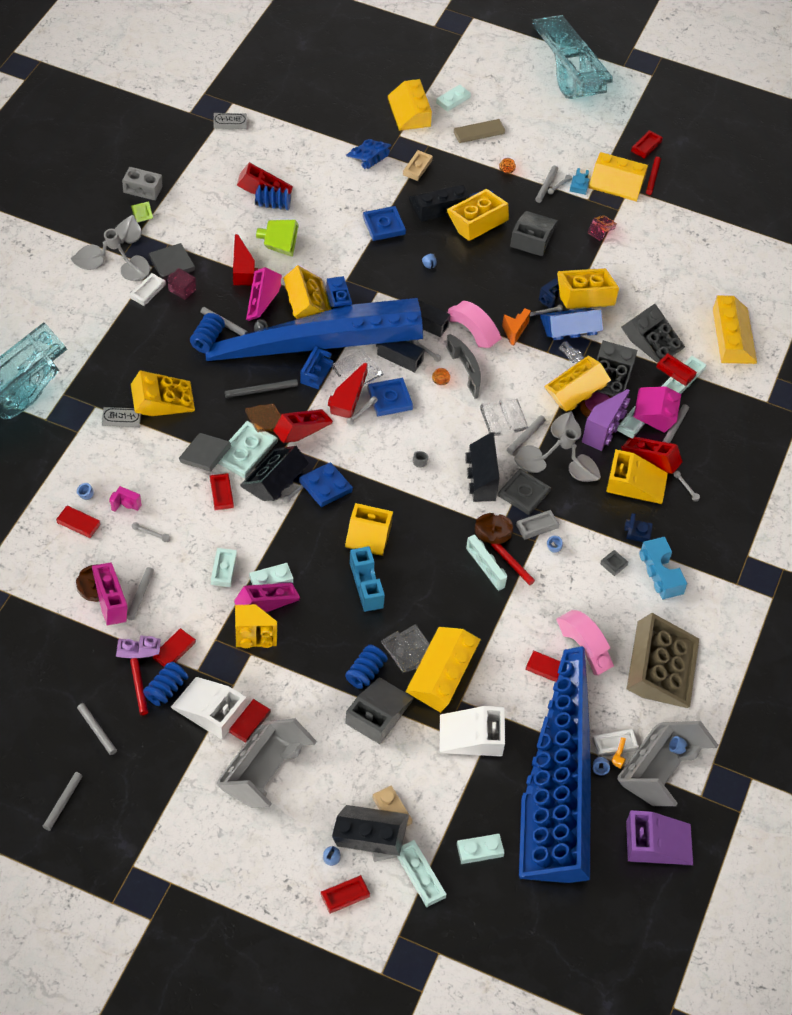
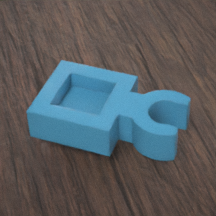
[570,168,589,195]

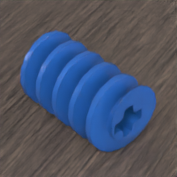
[255,185,291,211]
[190,313,225,353]
[345,645,388,689]
[143,662,189,706]

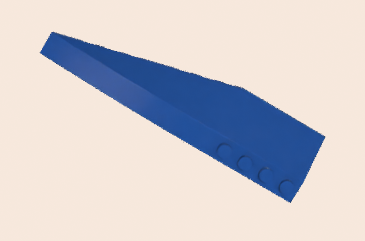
[206,298,423,361]
[519,646,591,883]

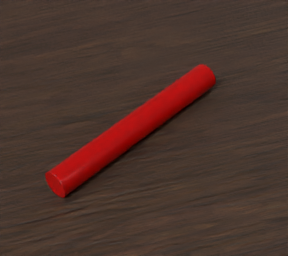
[646,157,661,195]
[491,544,535,585]
[130,658,148,715]

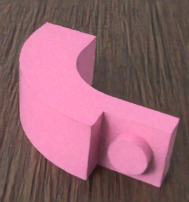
[447,301,502,348]
[556,610,614,675]

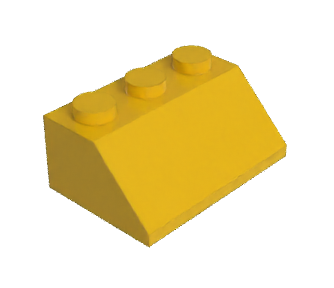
[388,79,432,131]
[589,152,648,202]
[447,189,509,241]
[283,265,331,319]
[557,268,619,309]
[544,355,611,412]

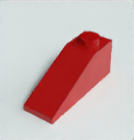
[237,162,293,194]
[233,234,258,286]
[328,363,368,418]
[273,409,333,443]
[621,437,683,474]

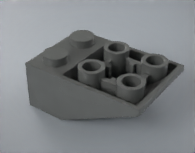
[510,211,558,256]
[621,304,685,363]
[595,340,638,396]
[345,677,414,744]

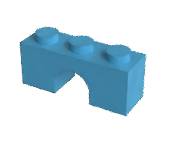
[639,537,687,600]
[350,546,385,612]

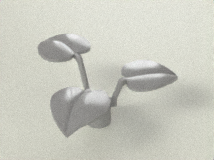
[71,215,150,281]
[514,411,601,482]

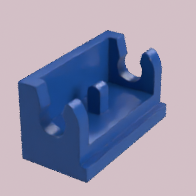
[300,346,333,390]

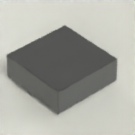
[600,550,628,576]

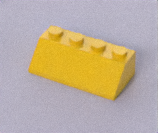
[713,295,757,364]
[405,627,481,713]

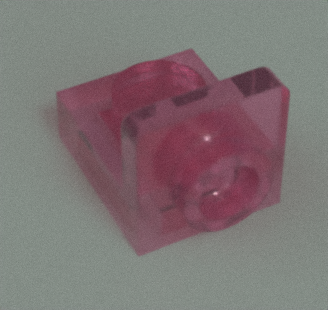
[588,215,617,241]

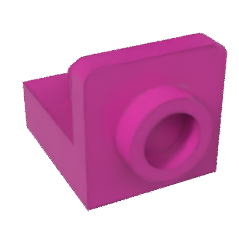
[109,486,142,512]

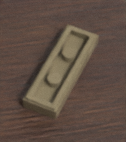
[453,119,505,143]

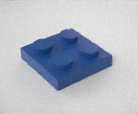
[363,206,406,241]
[367,377,413,417]
[299,462,353,507]

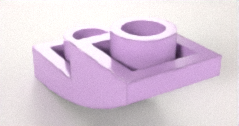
[116,635,161,658]

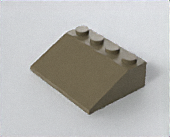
[626,613,699,708]

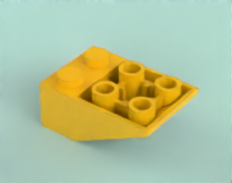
[131,370,195,416]
[606,449,668,504]

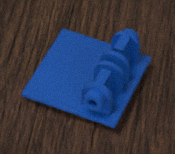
[346,139,391,169]

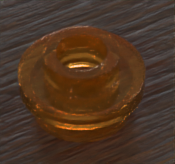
[499,158,516,173]
[432,368,450,385]

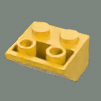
[345,503,393,556]
[235,604,277,648]

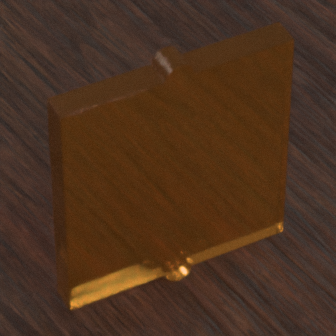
[245,403,281,433]

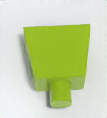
[256,220,299,257]

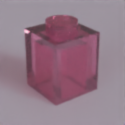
[167,268,196,300]

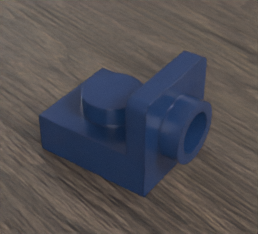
[539,278,559,308]
[624,513,653,542]

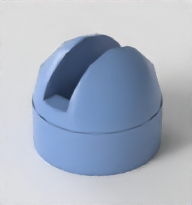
[422,254,437,269]
[77,483,94,500]
[547,536,563,553]
[669,736,687,754]
[593,757,610,775]
[323,846,341,866]

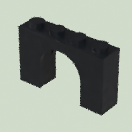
[376,297,450,373]

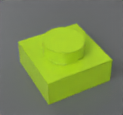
[131,201,153,222]

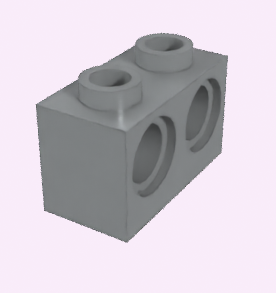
[122,167,162,200]

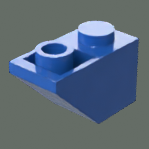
[326,276,352,307]

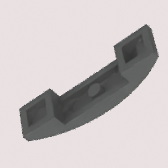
[446,334,481,399]

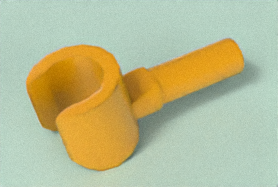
[612,737,626,769]

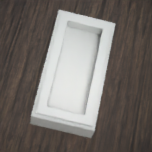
[130,273,166,306]
[592,729,639,757]

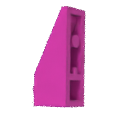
[246,267,282,321]
[92,562,127,626]
[234,583,300,612]

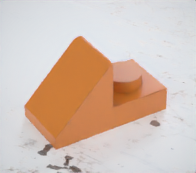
[502,308,531,346]

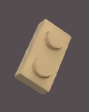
[403,150,433,181]
[372,785,412,826]

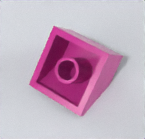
[633,386,681,433]

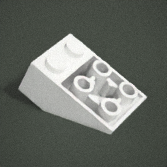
[171,677,247,739]
[439,706,505,756]

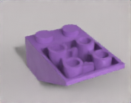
[582,389,630,451]
[626,810,693,865]

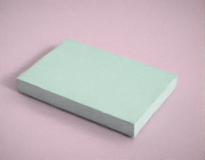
[218,421,278,479]

